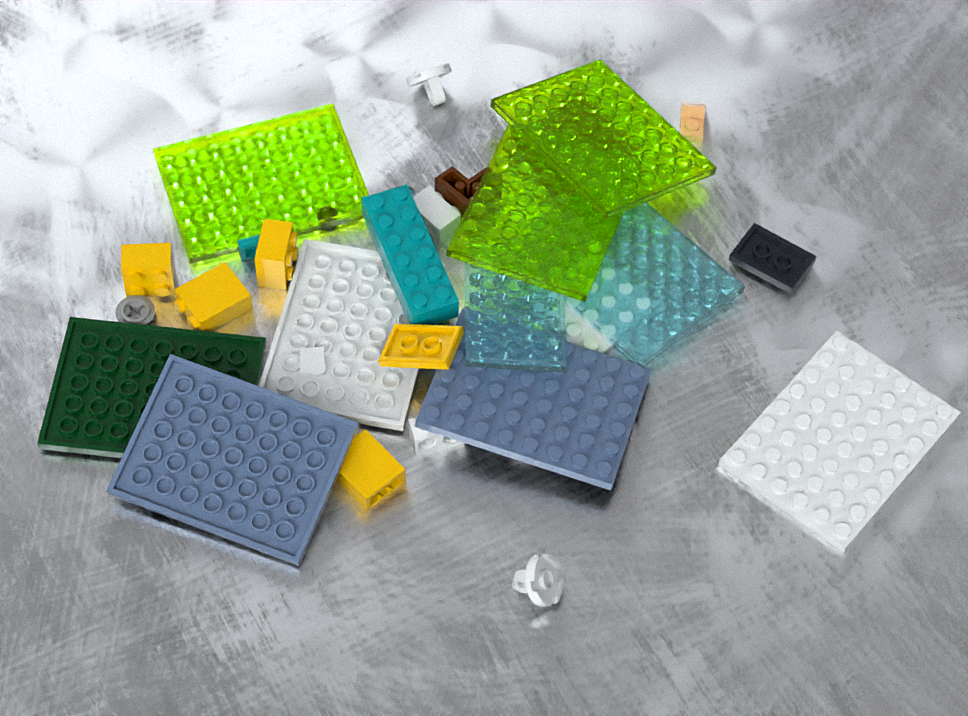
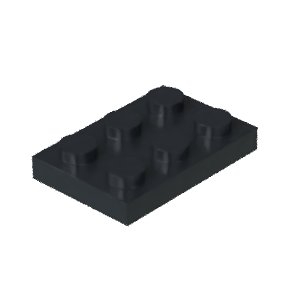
[729,223,817,294]

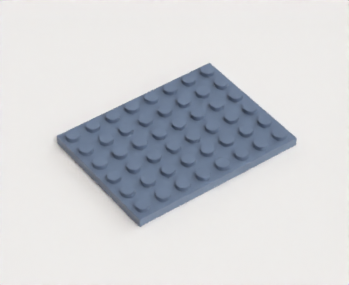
[415,308,652,490]
[106,354,359,566]

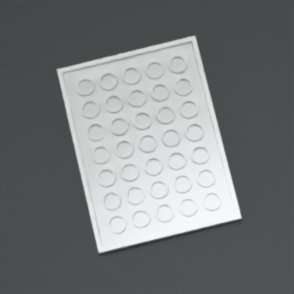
[259,239,446,431]
[719,331,961,553]

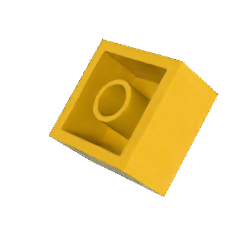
[255,219,299,290]
[121,242,176,297]

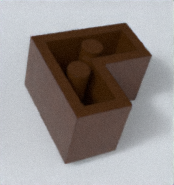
[434,166,503,223]

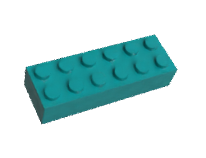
[361,184,459,325]

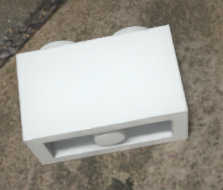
[413,186,461,244]

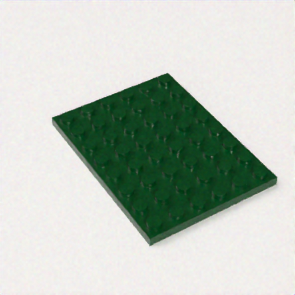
[37,317,267,458]

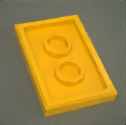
[378,324,464,370]

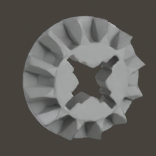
[115,295,156,325]

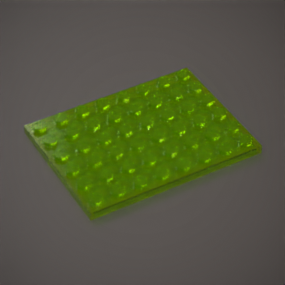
[490,59,717,220]
[153,103,369,264]
[446,122,643,302]

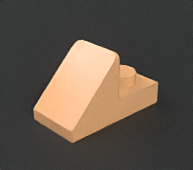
[679,102,706,143]

